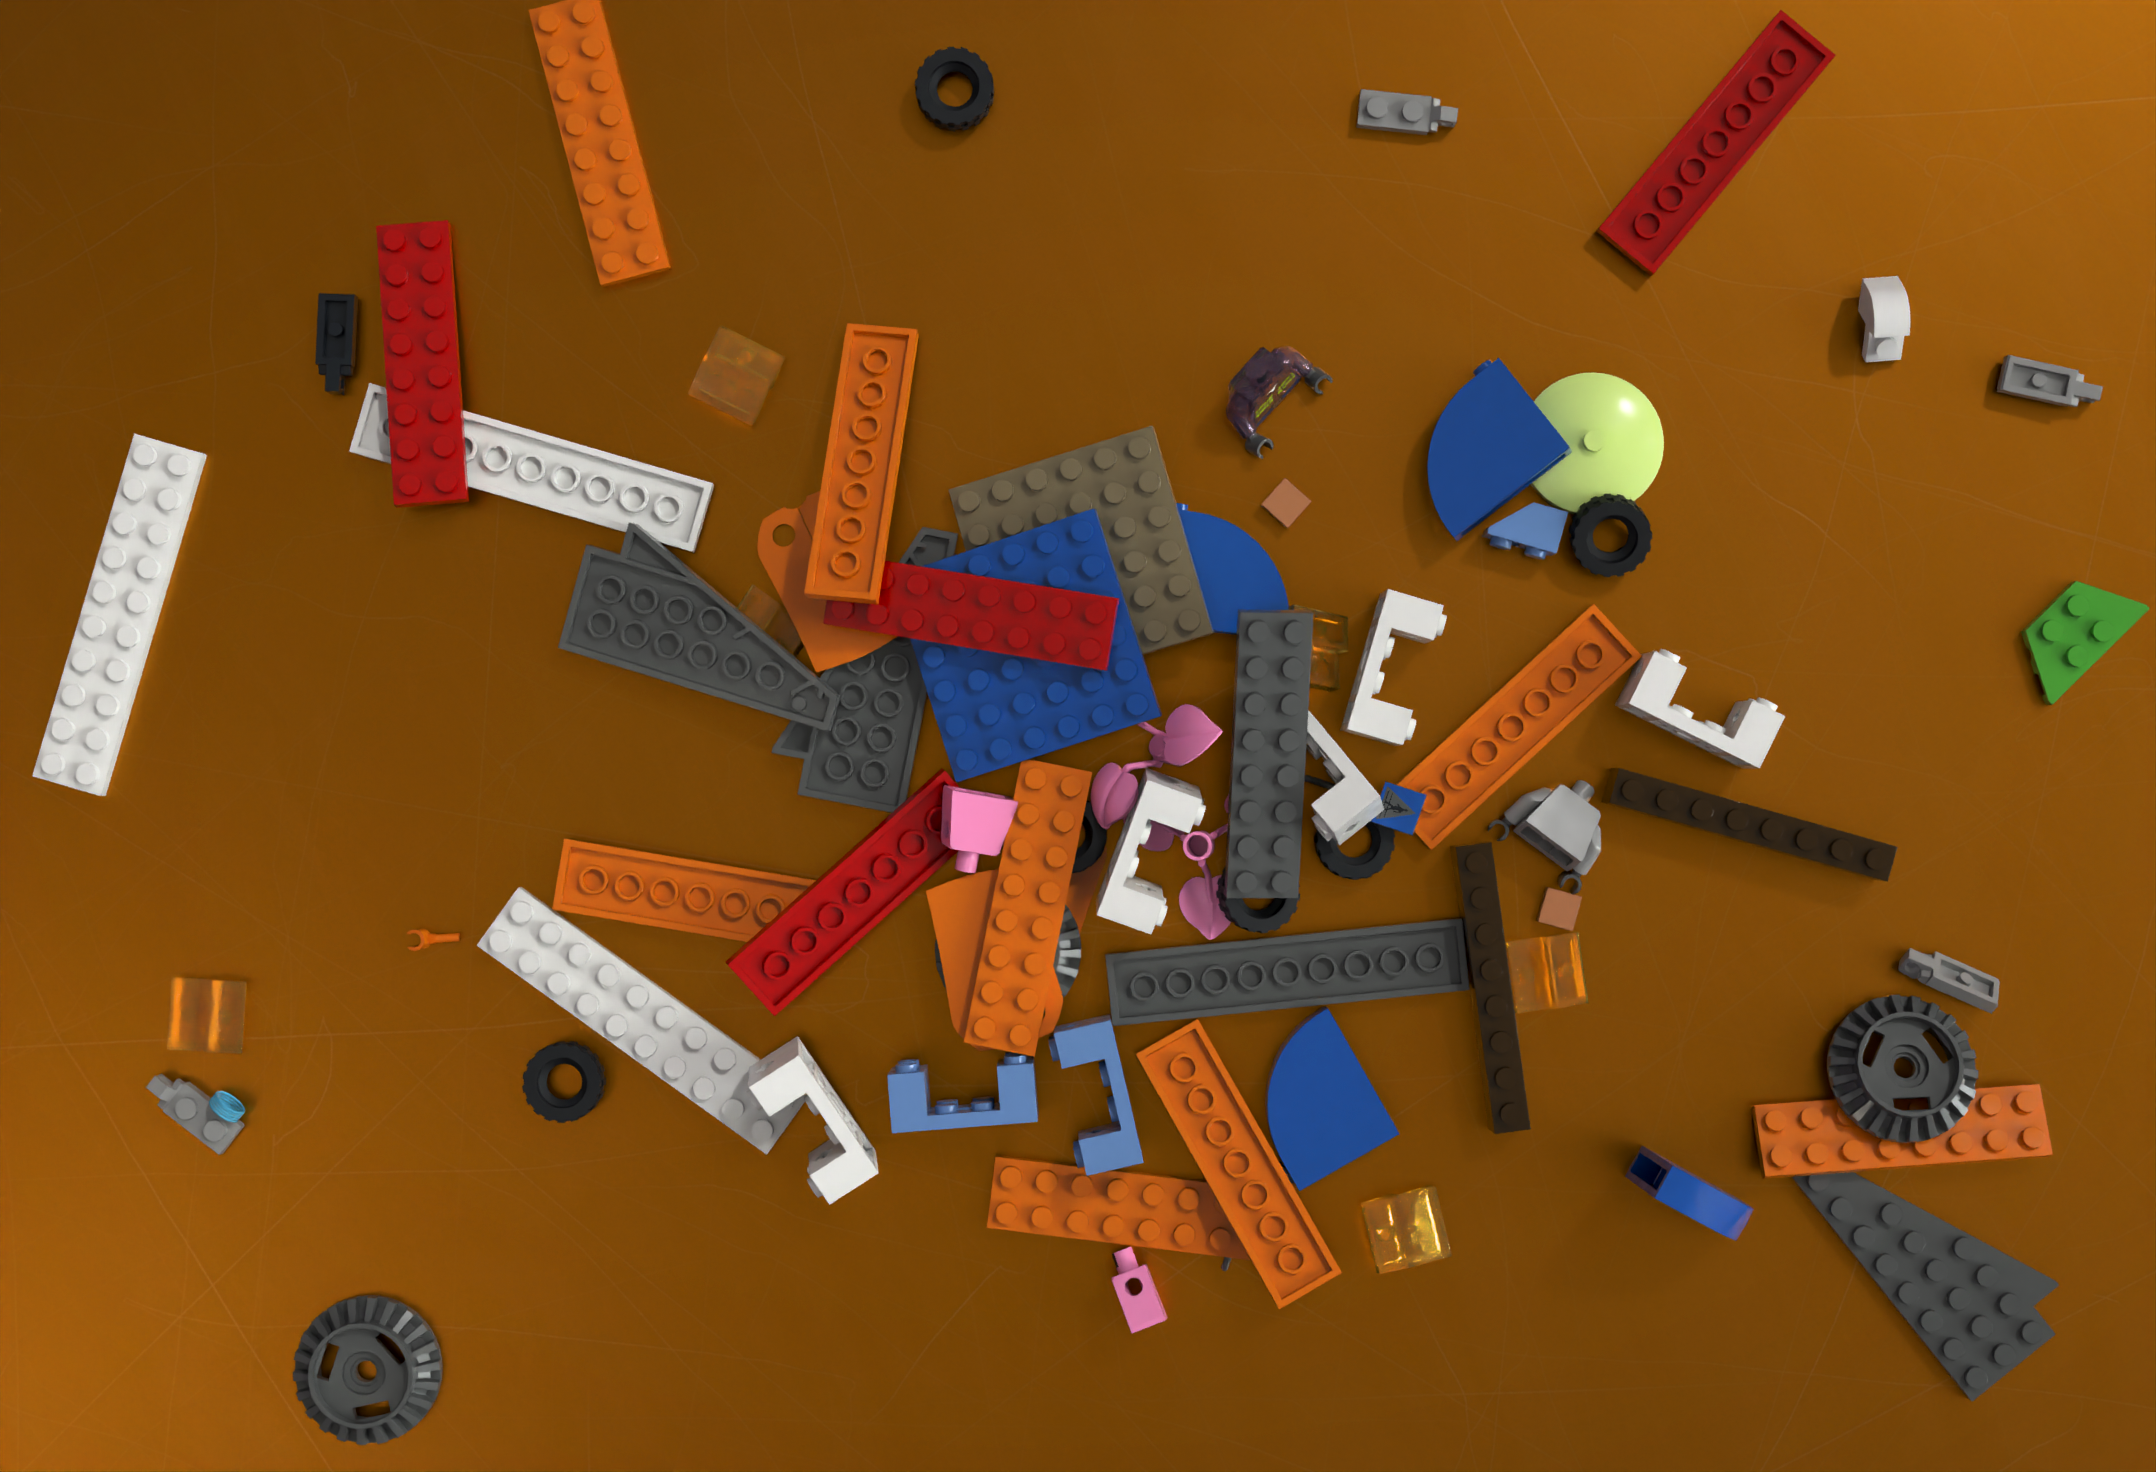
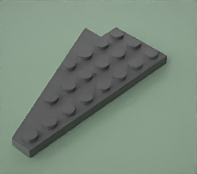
[558,522,841,731]
[771,527,958,813]
[1791,1172,2059,1401]

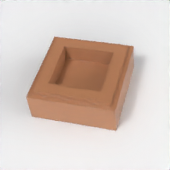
[1260,478,1312,529]
[1536,887,1582,931]

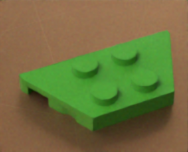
[2021,581,2150,705]

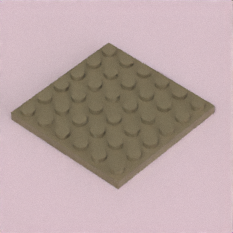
[949,426,1214,655]

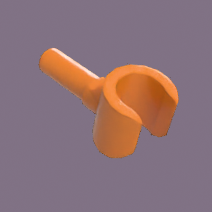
[407,928,460,951]

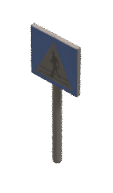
[1305,775,1427,836]

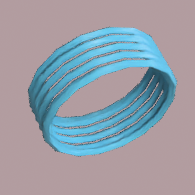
[209,1091,245,1123]

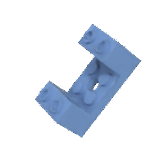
[1048,1014,1144,1176]
[887,1052,1039,1133]

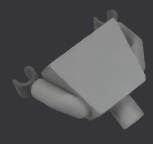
[1488,780,1601,894]

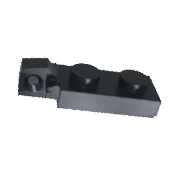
[315,293,358,395]

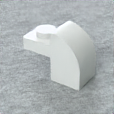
[1858,276,1911,362]

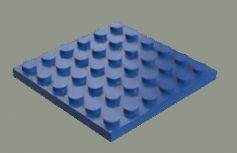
[910,508,1162,782]

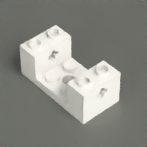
[1340,589,1447,746]
[1615,649,1785,769]
[1306,710,1384,846]
[1096,768,1206,935]
[747,1036,879,1205]

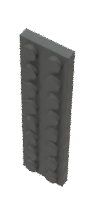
[1224,609,1314,898]

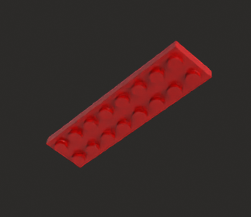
[1596,10,1836,276]
[376,220,469,508]
[823,561,1119,671]
[725,768,960,1017]

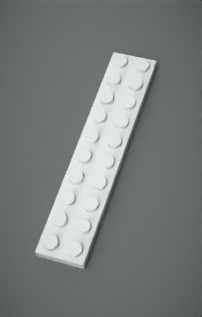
[349,383,714,553]
[32,433,207,796]
[477,887,807,1155]

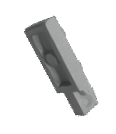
[1356,89,1458,135]
[1996,355,2103,407]
[1898,948,2000,1014]
[146,1074,245,1155]

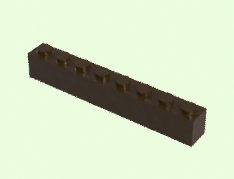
[1602,768,1897,882]
[1450,841,1531,1134]

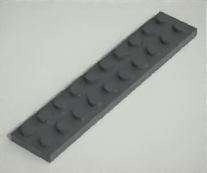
[1105,918,1470,1026]

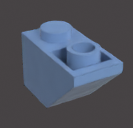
[1482,502,1568,560]

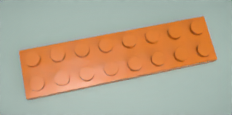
[528,0,671,287]
[804,323,919,605]
[1395,604,1642,850]
[963,759,1092,1057]
[552,838,816,942]
[1135,1019,1342,1309]
[1751,1084,2053,1179]
[987,1155,1250,1260]

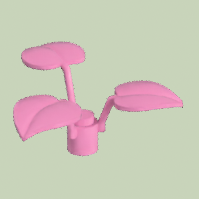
[1091,704,1223,829]
[1123,794,1231,940]

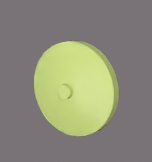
[1530,372,1664,514]

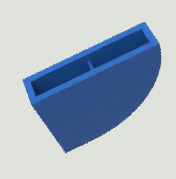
[1427,358,1572,541]
[1176,503,1289,635]
[1265,1006,1399,1191]
[1625,1146,1754,1241]

